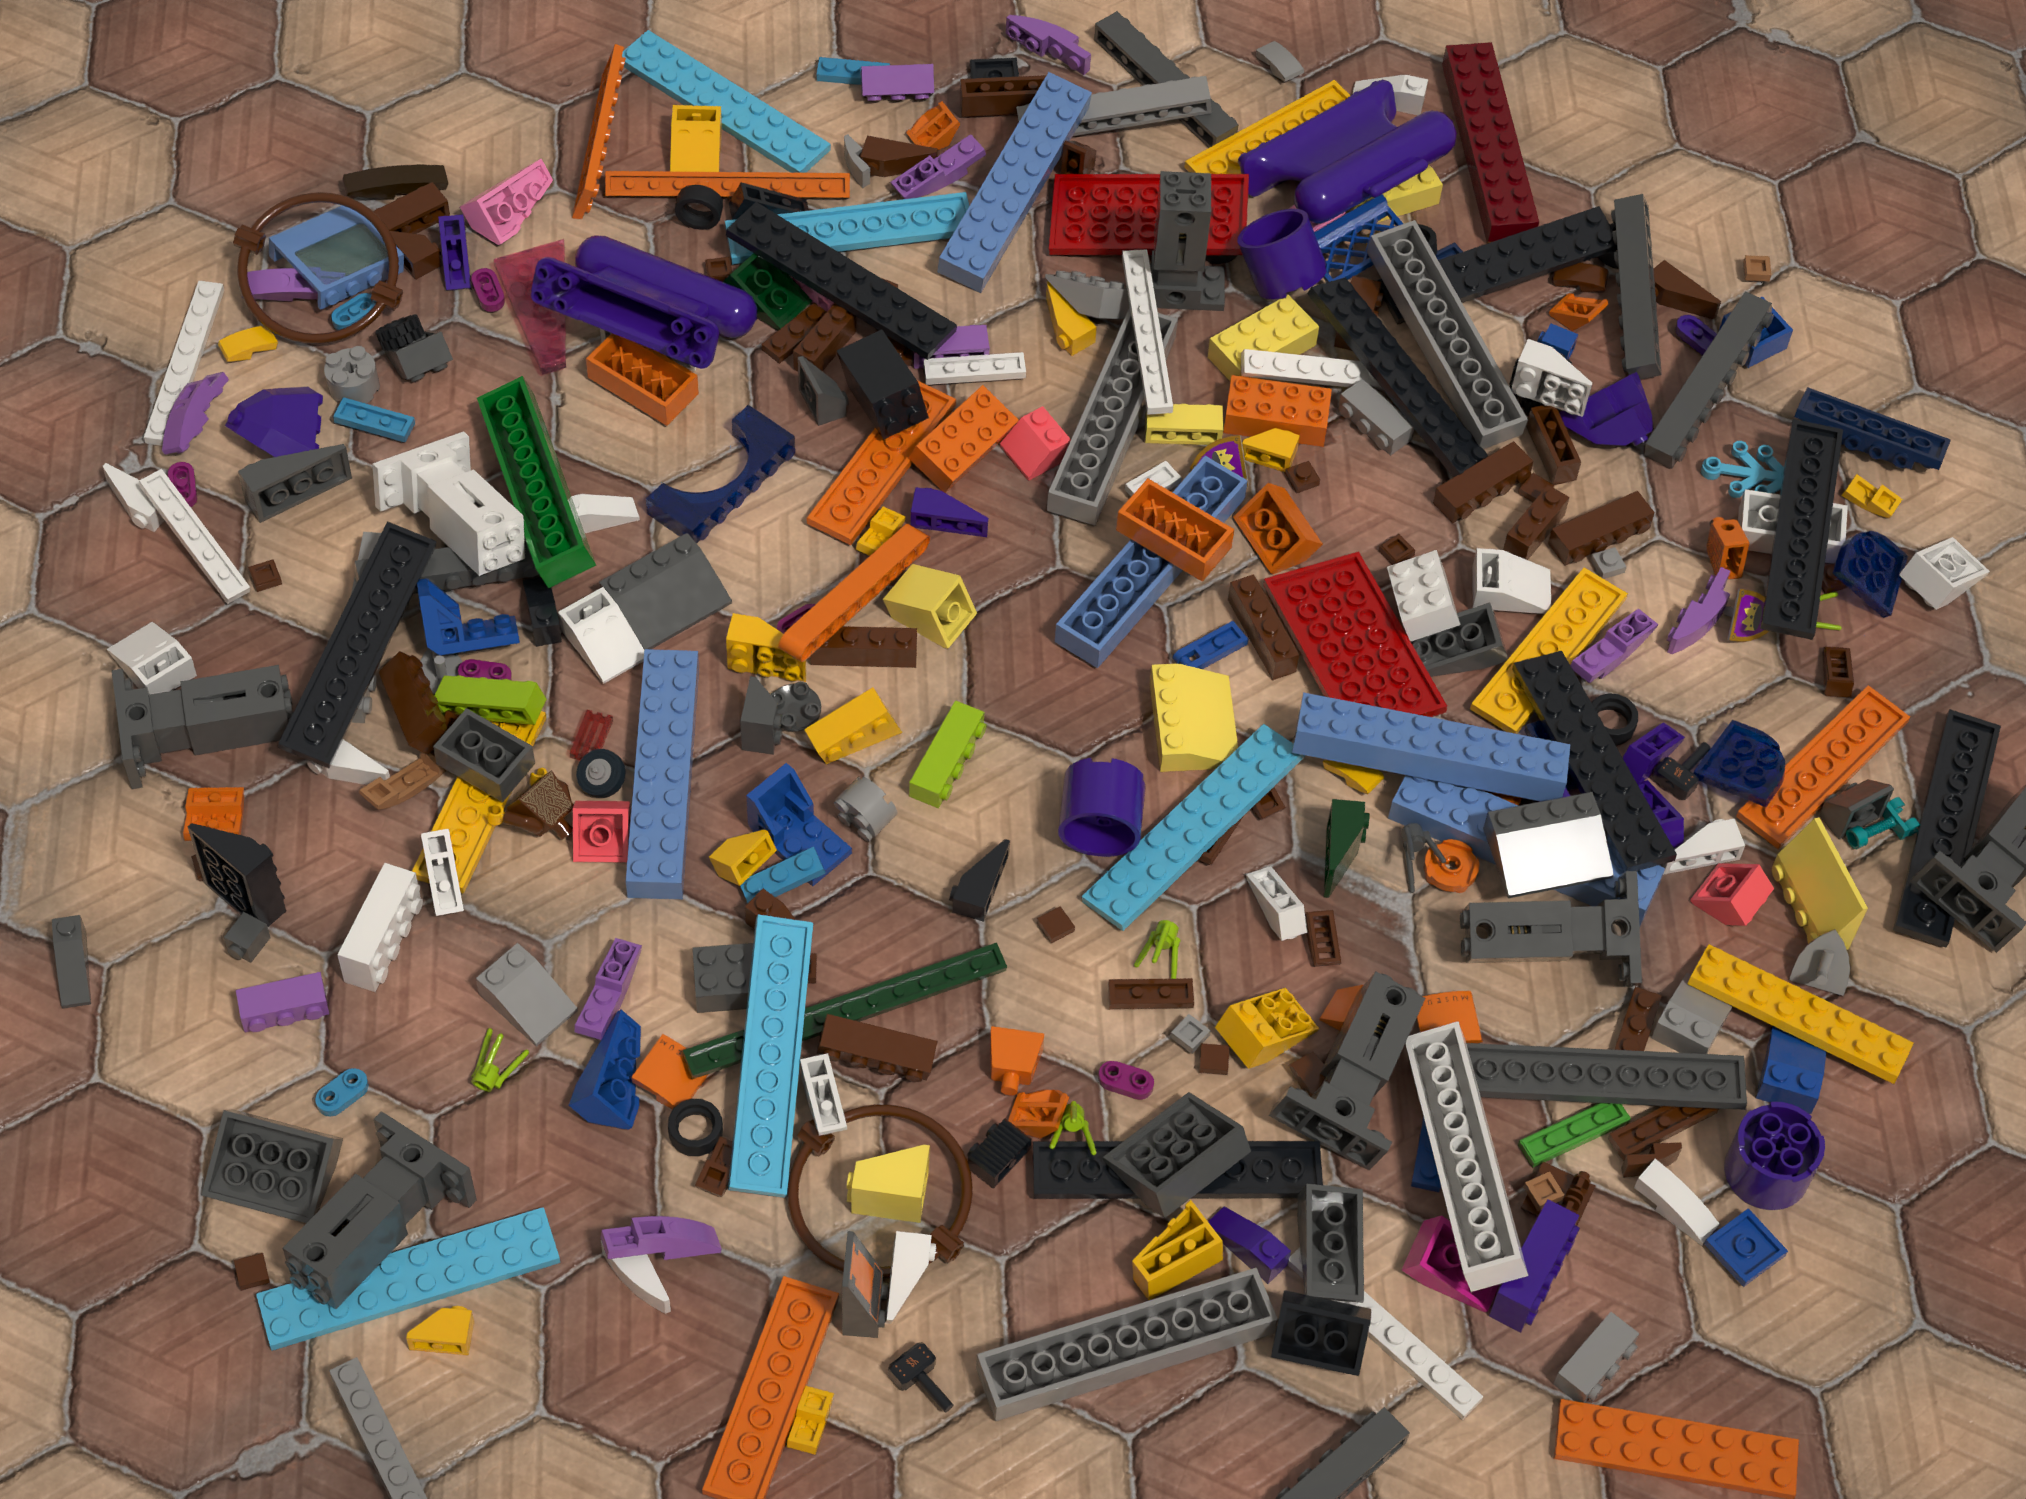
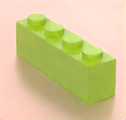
[434,675,547,725]
[909,700,987,809]

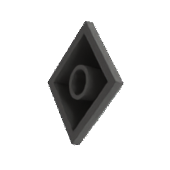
[798,356,849,426]

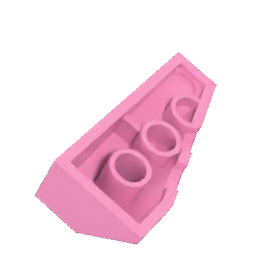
[460,158,553,245]

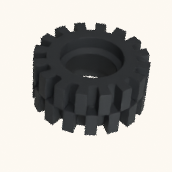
[375,314,425,351]

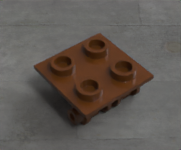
[1521,1162,1596,1226]

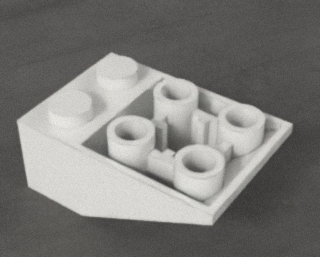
[1511,339,1592,417]
[1472,548,1551,614]
[558,587,644,684]
[107,622,197,695]

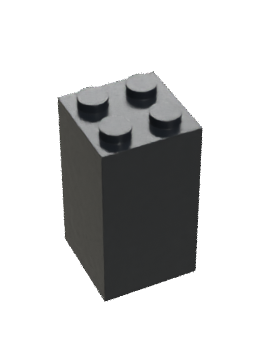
[837,330,929,440]

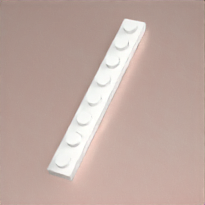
[1122,250,1173,415]
[144,281,224,446]
[1288,1247,1483,1421]

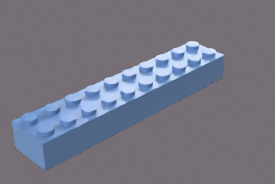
[937,72,1092,293]
[1055,456,1248,668]
[626,649,699,900]
[1292,692,1570,802]
[1388,775,1665,926]

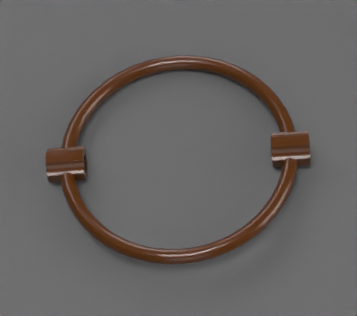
[233,192,403,344]
[787,1104,973,1278]

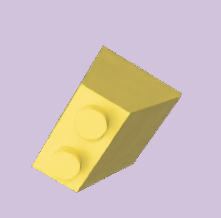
[883,564,977,649]
[847,1145,930,1223]

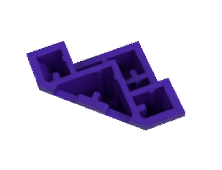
[1559,372,1653,446]
[225,387,323,457]

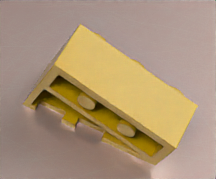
[804,687,902,764]
[1132,1200,1223,1301]

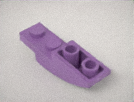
[1006,15,1091,75]
[891,134,986,199]
[242,268,345,301]
[162,372,229,455]
[1667,567,1730,654]
[1570,609,1658,683]
[575,938,642,1040]
[601,1216,722,1260]

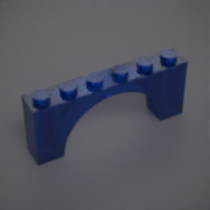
[646,404,796,544]

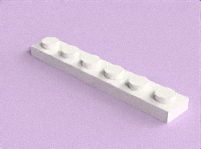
[1241,349,1384,391]
[139,469,250,604]

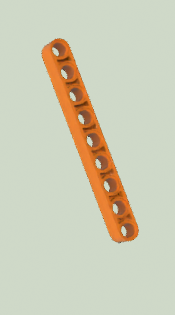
[778,524,930,662]

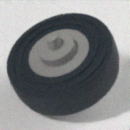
[576,749,626,798]

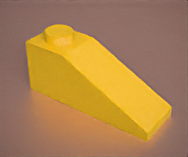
[1046,281,1097,356]

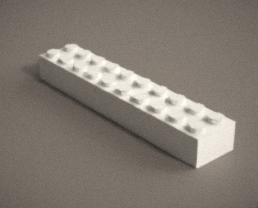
[1405,1022,1528,1292]

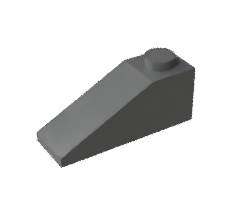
[52,915,91,1009]

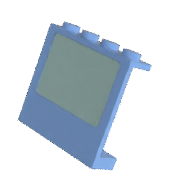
[269,206,404,310]

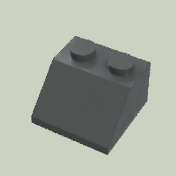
[384,330,453,382]
[740,676,783,755]
[1819,779,1894,840]

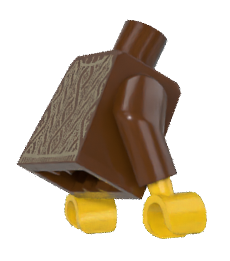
[487,767,574,840]

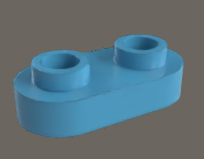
[331,293,376,330]
[315,1068,369,1116]

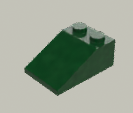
[723,253,812,331]
[1324,799,1370,898]

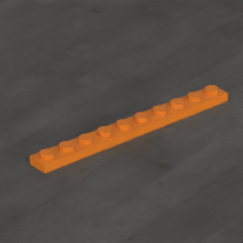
[605,171,850,198]

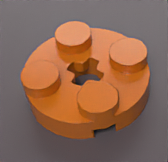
[1424,839,1480,893]

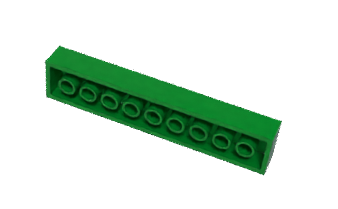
[477,376,596,588]

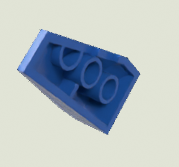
[569,1009,641,1130]

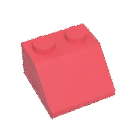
[1000,406,1071,481]
[573,801,631,862]
[1690,863,1774,926]

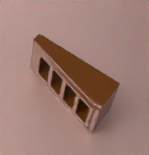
[1823,646,1854,698]
[1305,910,1342,967]

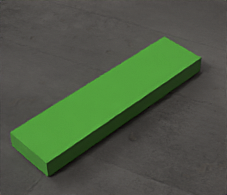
[1518,1103,1631,1168]

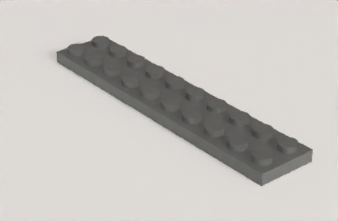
[1466,1043,1747,1110]

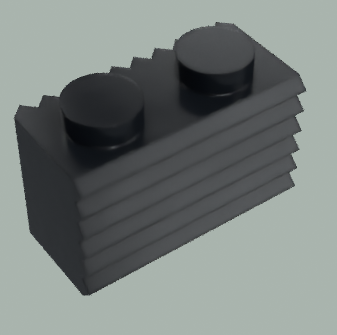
[967,1119,1032,1188]

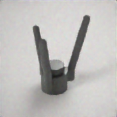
[1401,823,1446,893]

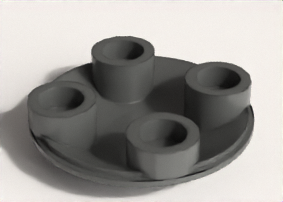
[770,681,821,731]

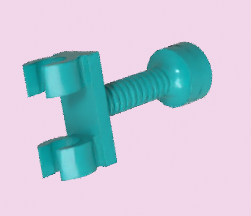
[1846,797,1920,849]

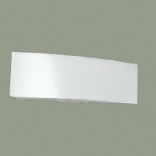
[1634,1159,1720,1246]
[601,1241,671,1314]

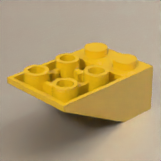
[670,105,722,172]
[726,613,807,682]
[1215,988,1319,1069]

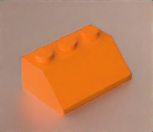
[1233,483,1323,574]

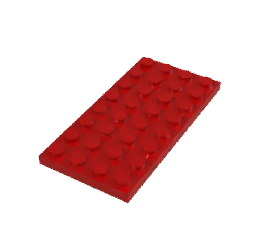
[1049,174,1249,255]
[1263,551,1447,717]

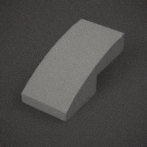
[1256,41,1304,82]
[844,134,870,188]

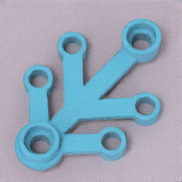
[1701,441,1784,498]

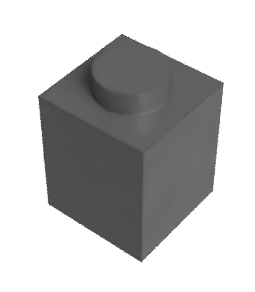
[224,912,271,963]

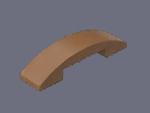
[359,749,447,810]

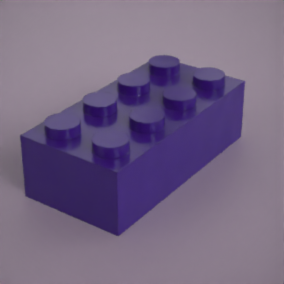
[1489,1199,1580,1333]

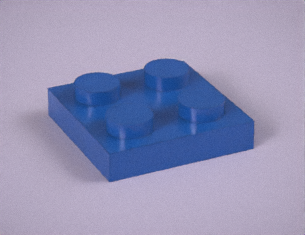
[1704,1208,1788,1287]

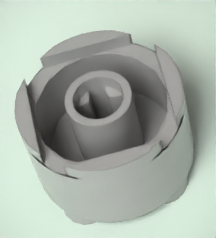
[324,346,380,403]
[834,776,897,842]

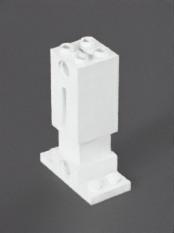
[372,431,525,576]

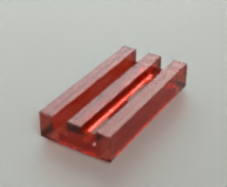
[570,710,613,760]

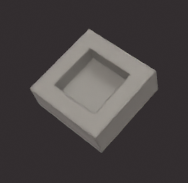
[1590,547,1626,579]
[1170,1014,1211,1054]

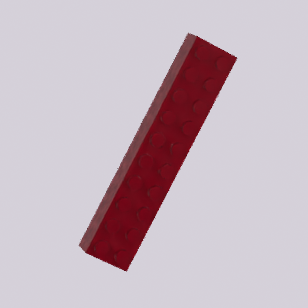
[1442,42,1539,242]

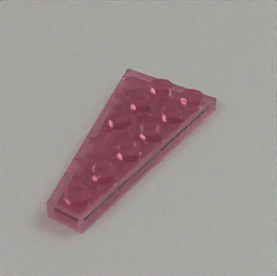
[493,239,566,375]

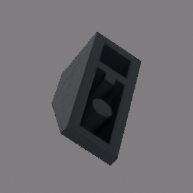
[729,182,809,220]
[523,577,562,647]
[949,839,1010,922]

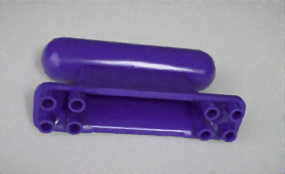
[1238,79,1457,224]
[531,235,757,369]

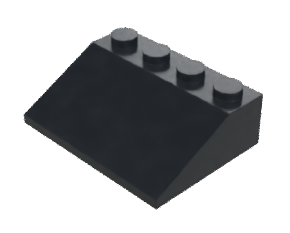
[188,823,286,927]

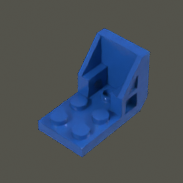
[417,578,520,655]
[746,763,852,887]

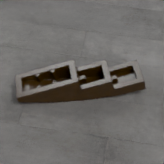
[342,164,449,200]

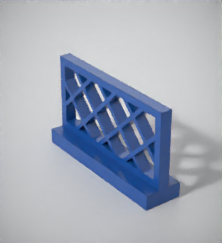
[1314,194,1403,282]

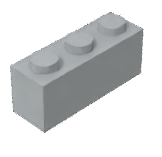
[1338,379,1414,456]
[1553,1312,1639,1403]

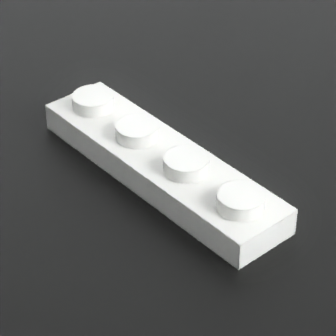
[923,352,1026,385]

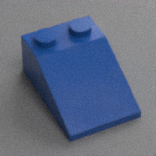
[1756,1026,1826,1114]

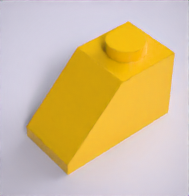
[1242,428,1300,473]
[709,830,777,886]
[406,1306,474,1355]

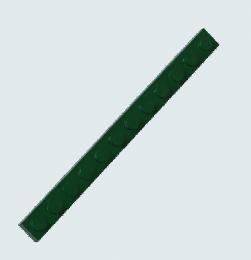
[682,943,1007,1080]

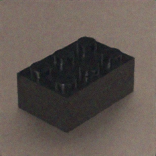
[1271,1290,1371,1376]

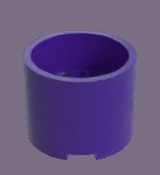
[1237,209,1327,299]
[1058,758,1146,857]
[1724,1102,1825,1210]

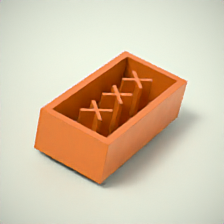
[586,333,699,426]
[1223,375,1332,447]
[909,385,1019,493]
[1116,478,1234,582]

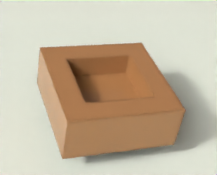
[1743,255,1771,282]
[1523,1172,1564,1211]

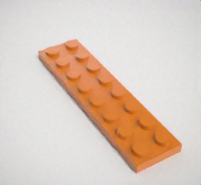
[572,44,626,219]
[807,380,956,545]
[1736,685,1910,850]
[702,1276,839,1499]
[1554,1399,1799,1499]

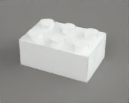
[1387,550,1460,642]

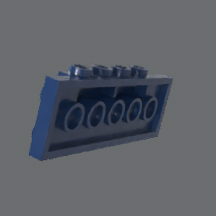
[1794,387,1951,470]

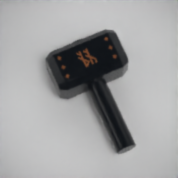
[1653,742,1711,800]
[888,1342,954,1413]

